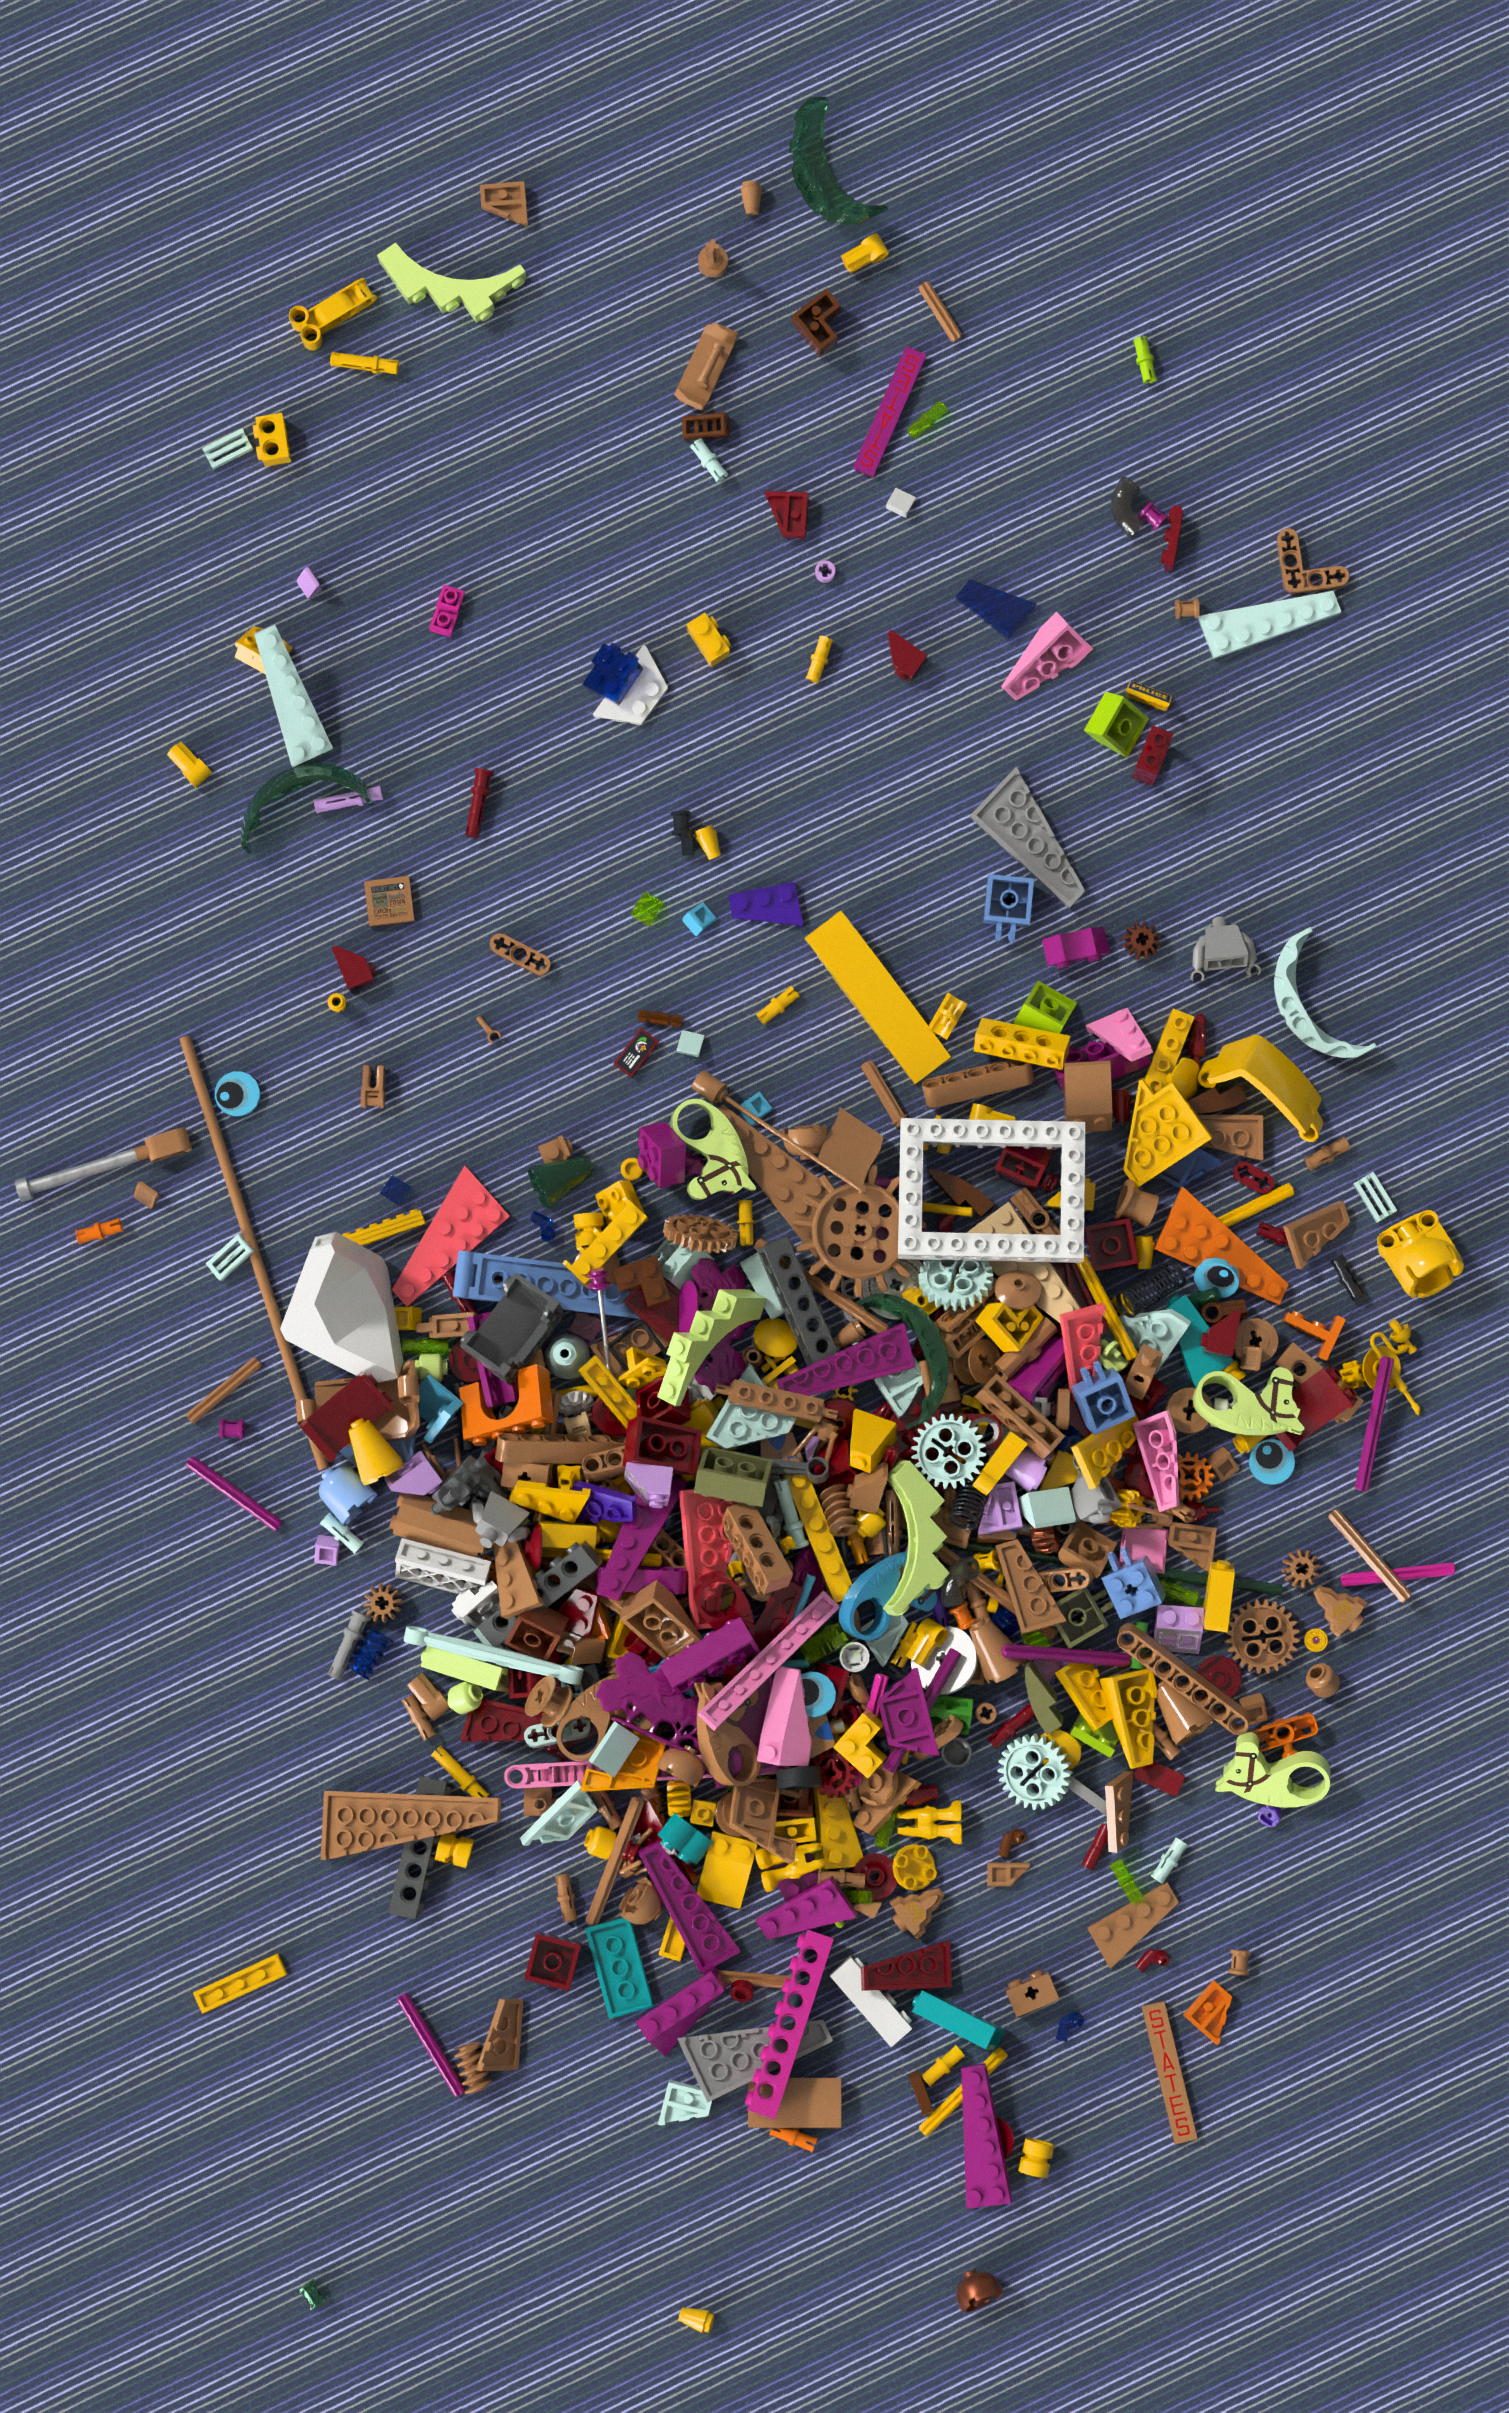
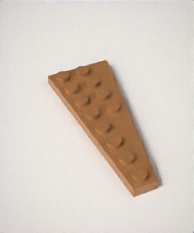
[709,1104,864,1269]
[321,1791,501,1860]

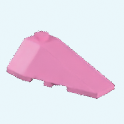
[1001,612,1093,700]
[1133,1410,1179,1512]
[757,1666,812,1766]

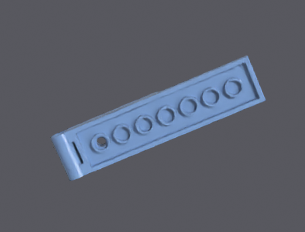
[453,1251,641,1319]

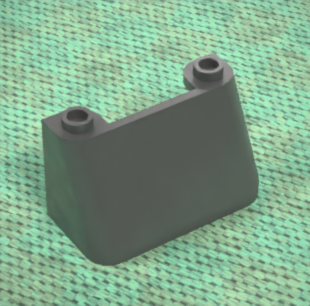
[460,1272,564,1385]

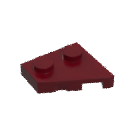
[765,491,809,539]
[557,1586,601,1638]

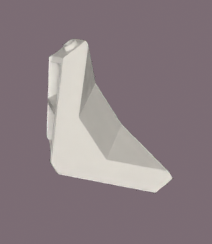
[280,1232,404,1383]

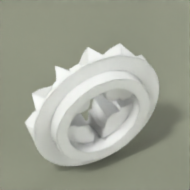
[559,1391,594,1417]

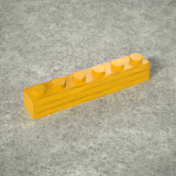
[342,1209,426,1246]

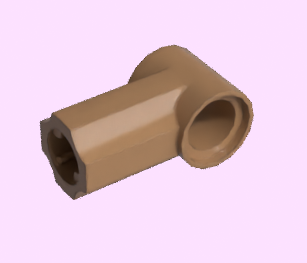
[407,1673,450,1721]

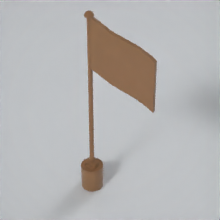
[692,1070,883,1194]

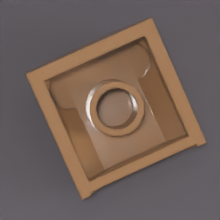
[1058,1520,1117,1579]

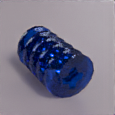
[347,1629,394,1681]

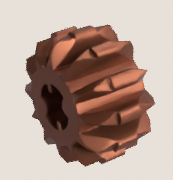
[1122,921,1161,960]
[1030,1524,1061,1554]

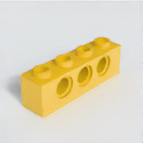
[1144,1008,1194,1093]
[974,1018,1071,1070]

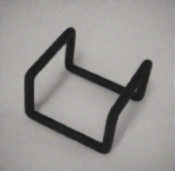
[608,1319,670,1372]
[841,1525,889,1570]

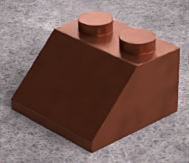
[504,1608,569,1661]

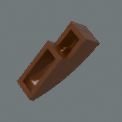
[1188,1085,1248,1115]
[927,1169,994,1218]

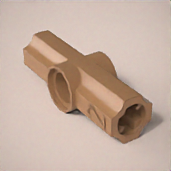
[1010,1187,1061,1235]
[995,1315,1058,1379]

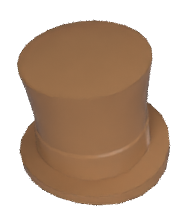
[1114,1179,1159,1227]

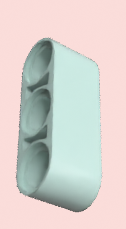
[739,1253,784,1320]

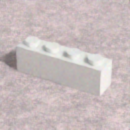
[830,1956,912,2047]

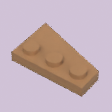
[1283,1201,1350,1269]
[853,1770,922,1836]
[1105,1771,1134,1853]

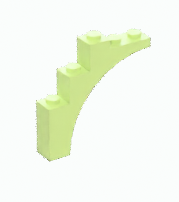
[377,243,527,323]
[657,1289,767,1406]
[883,1460,949,1616]

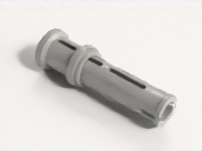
[327,1610,371,1680]

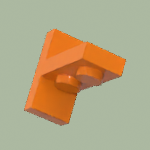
[1282,1311,1346,1362]

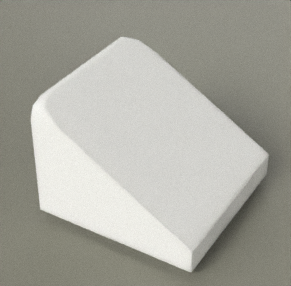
[886,488,916,518]

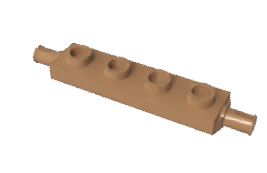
[714,1379,838,1423]

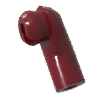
[1135,1949,1170,1972]

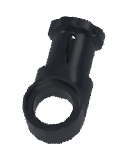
[670,810,694,856]

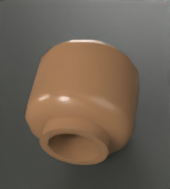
[1306,1663,1340,1698]

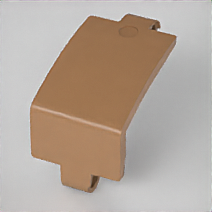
[296,1360,420,1447]

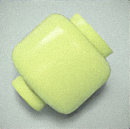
[415,1354,448,1383]
[448,1681,483,1714]

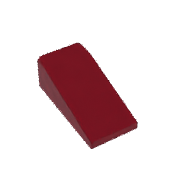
[1133,1761,1185,1797]

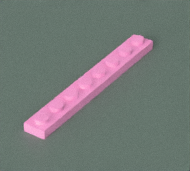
[698,1591,840,1731]

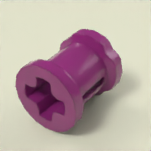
[1139,501,1168,531]
[219,1418,245,1440]

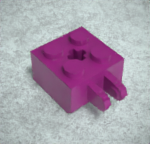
[638,1122,686,1188]

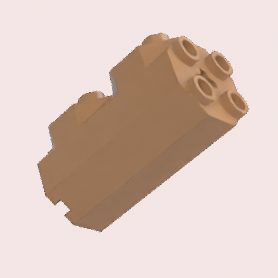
[389,1493,487,1559]

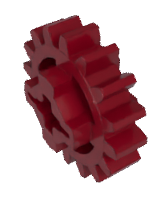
[812,1748,859,1798]

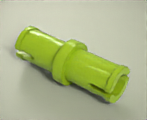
[1133,336,1157,384]

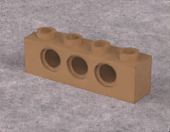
[1273,1342,1364,1423]
[975,1373,1065,1459]

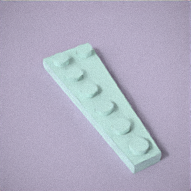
[1198,591,1341,659]
[254,624,333,767]

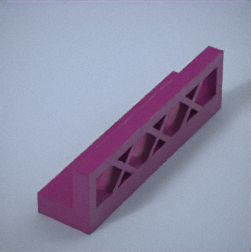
[467,1312,519,1408]

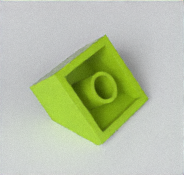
[1084,691,1149,758]
[1013,981,1077,1034]

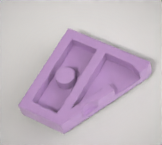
[978,1481,1023,1535]

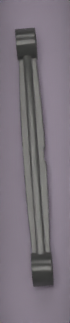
[698,1453,830,1484]

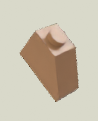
[846,1462,888,1513]

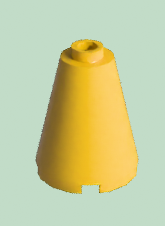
[348,1418,404,1485]

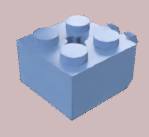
[983,874,1034,943]
[1071,1361,1136,1435]
[1101,1547,1166,1619]

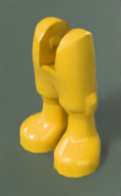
[897,1800,962,1844]
[755,1843,826,1892]

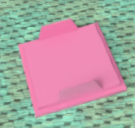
[1119,1528,1169,1574]

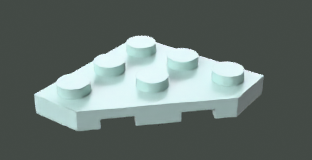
[1100,1309,1191,1375]
[705,1378,796,1450]

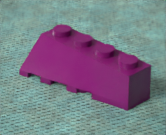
[1052,1041,1150,1094]
[660,1617,761,1695]
[636,1966,728,2056]

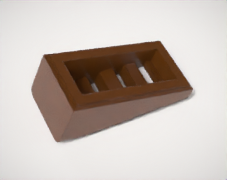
[682,412,730,440]

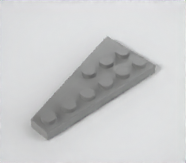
[970,767,1085,909]
[677,2020,833,2103]

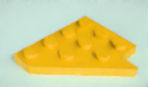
[1123,1078,1212,1188]

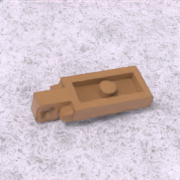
[416,1312,478,1339]

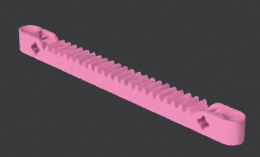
[504,1755,804,1788]

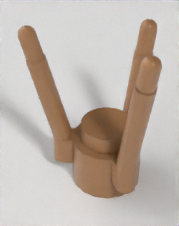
[792,1418,839,1463]
[421,1438,462,1481]
[1121,1499,1173,1530]
[618,1828,653,1878]

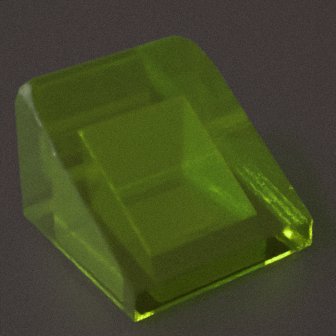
[631,892,664,926]
[1020,1631,1050,1647]

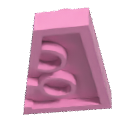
[1086,1008,1153,1061]

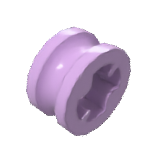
[815,561,835,583]

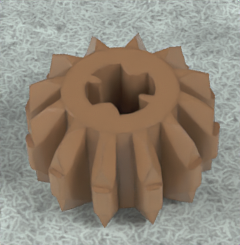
[1281,1549,1321,1588]
[363,1583,403,1623]

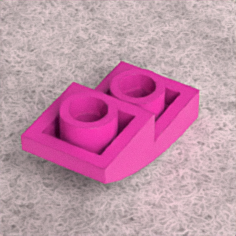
[429,585,465,638]

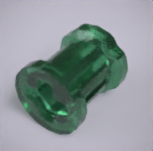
[297,2279,327,2311]

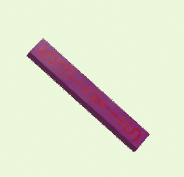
[853,346,927,478]

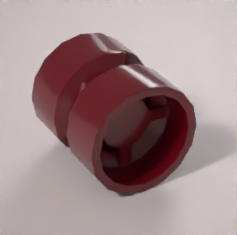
[623,1630,662,1667]

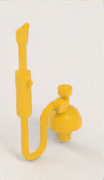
[1370,1319,1420,1415]

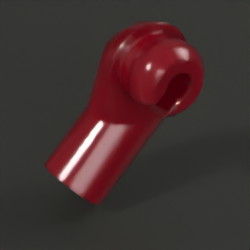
[937,1214,958,1233]

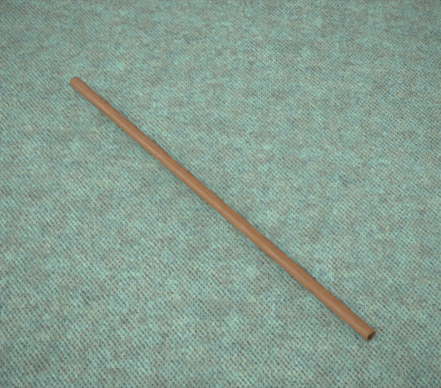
[179,1036,329,1471]

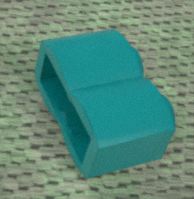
[658,1813,713,1865]

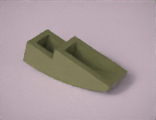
[1025,1659,1064,1735]

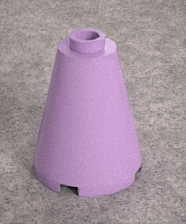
[986,1440,1053,1493]

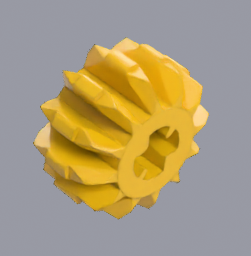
[1110,1489,1146,1528]
[667,1779,691,1818]

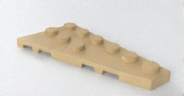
[967,1202,1081,1323]

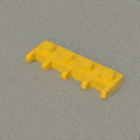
[562,1195,648,1285]

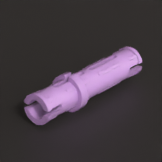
[314,785,383,814]

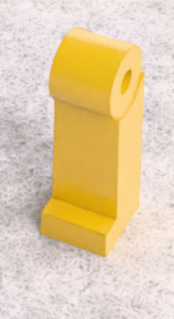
[972,1431,1027,1496]

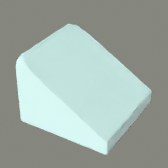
[677,1030,704,1057]

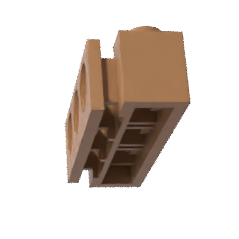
[932,1278,1000,1359]
[723,1503,793,1594]

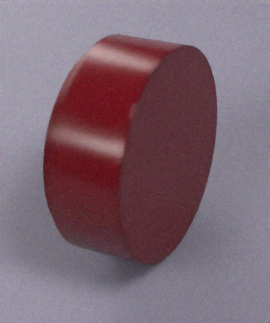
[730,1980,754,2002]

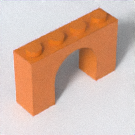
[459,1364,554,1446]

